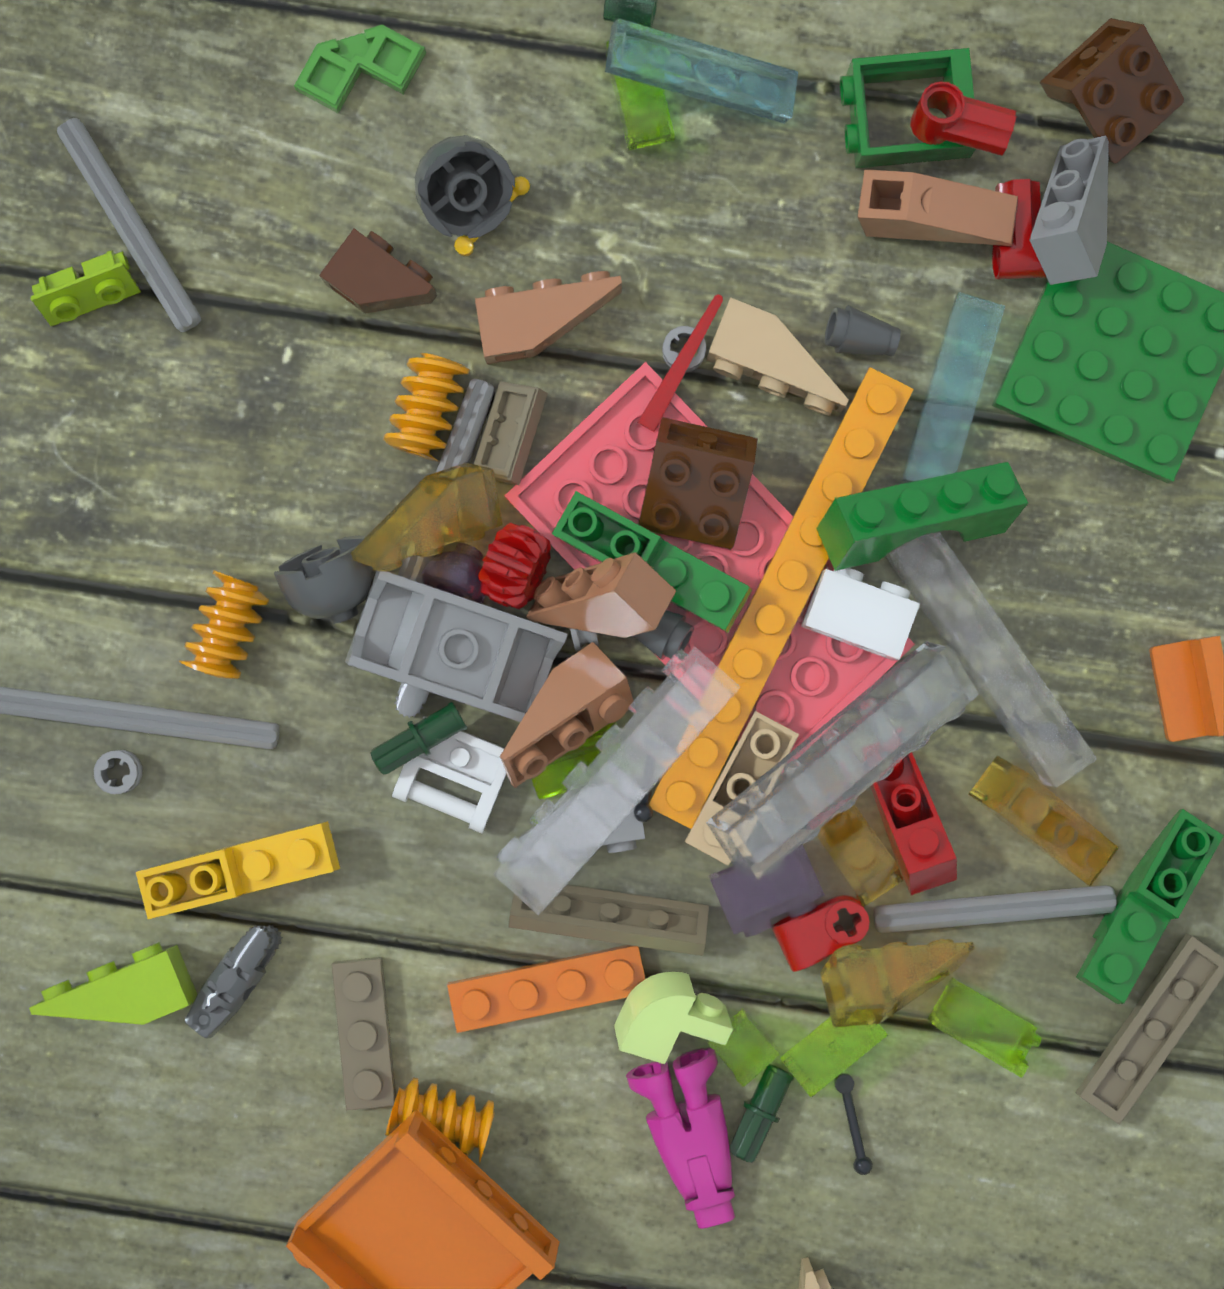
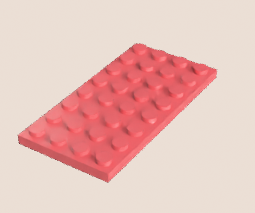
[504,362,915,774]

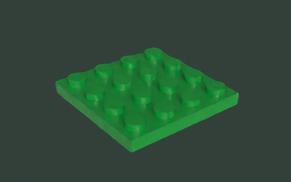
[992,241,1224,484]

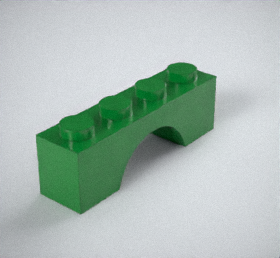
[816,462,1028,571]

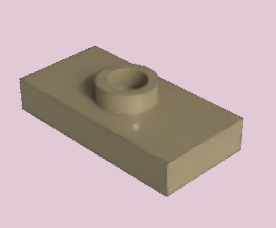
[471,381,548,485]

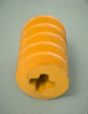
[383,353,470,462]
[178,570,269,679]
[385,1077,494,1164]

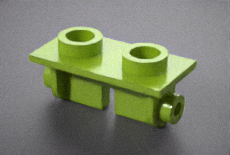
[31,250,141,326]

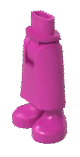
[626,1048,735,1229]

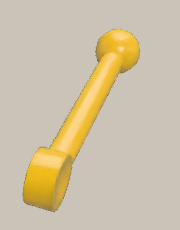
[454,176,530,256]

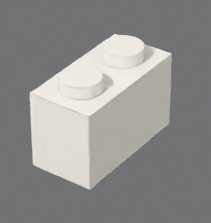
[801,568,920,661]

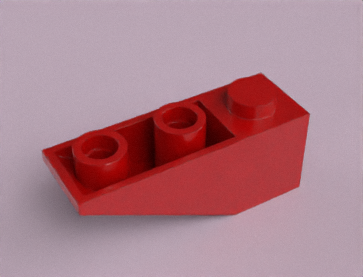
[857,731,957,896]

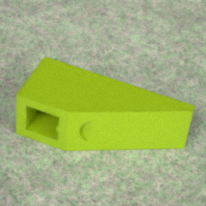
[29,942,198,1025]

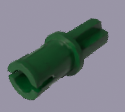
[370,702,468,775]
[729,1062,795,1163]

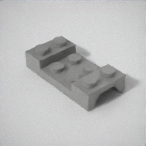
[345,569,568,722]

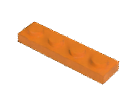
[447,945,645,1033]

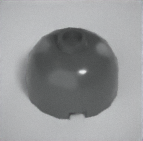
[414,135,515,238]
[274,535,376,624]

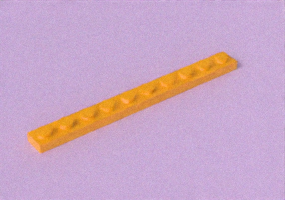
[649,367,914,829]

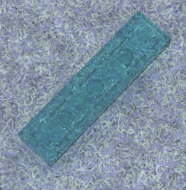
[605,18,798,124]
[901,292,1005,483]

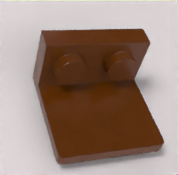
[1040,18,1184,164]
[638,417,758,549]

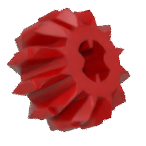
[478,522,551,610]

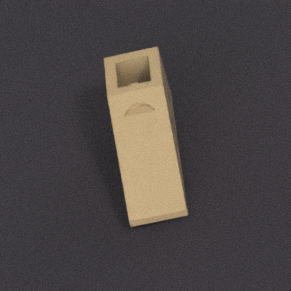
[706,297,849,416]
[685,711,799,866]

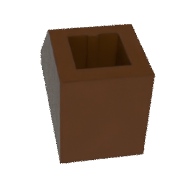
[319,228,437,313]

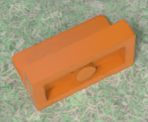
[1149,636,1224,742]

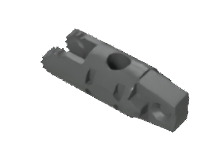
[185,925,283,1038]

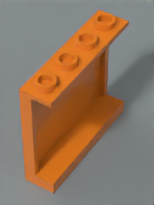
[286,1109,560,1289]

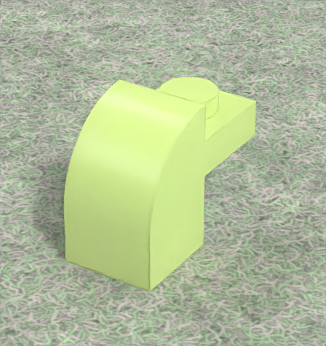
[614,972,733,1064]

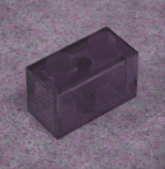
[708,837,825,937]

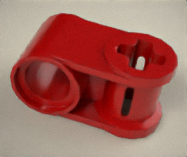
[771,895,870,972]

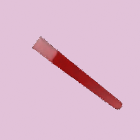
[637,294,723,432]

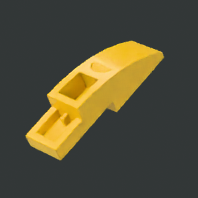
[136,821,340,919]

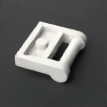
[392,716,507,834]

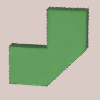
[294,25,426,114]

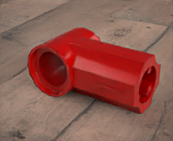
[910,81,1016,156]
[992,179,1046,279]

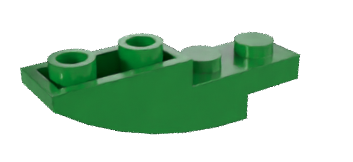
[552,491,752,633]
[1076,809,1224,1004]

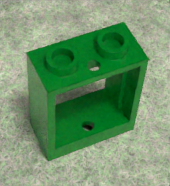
[840,48,976,169]

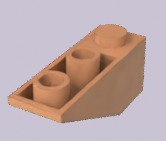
[858,170,1018,246]
[475,271,622,365]
[526,552,676,638]
[500,642,635,788]

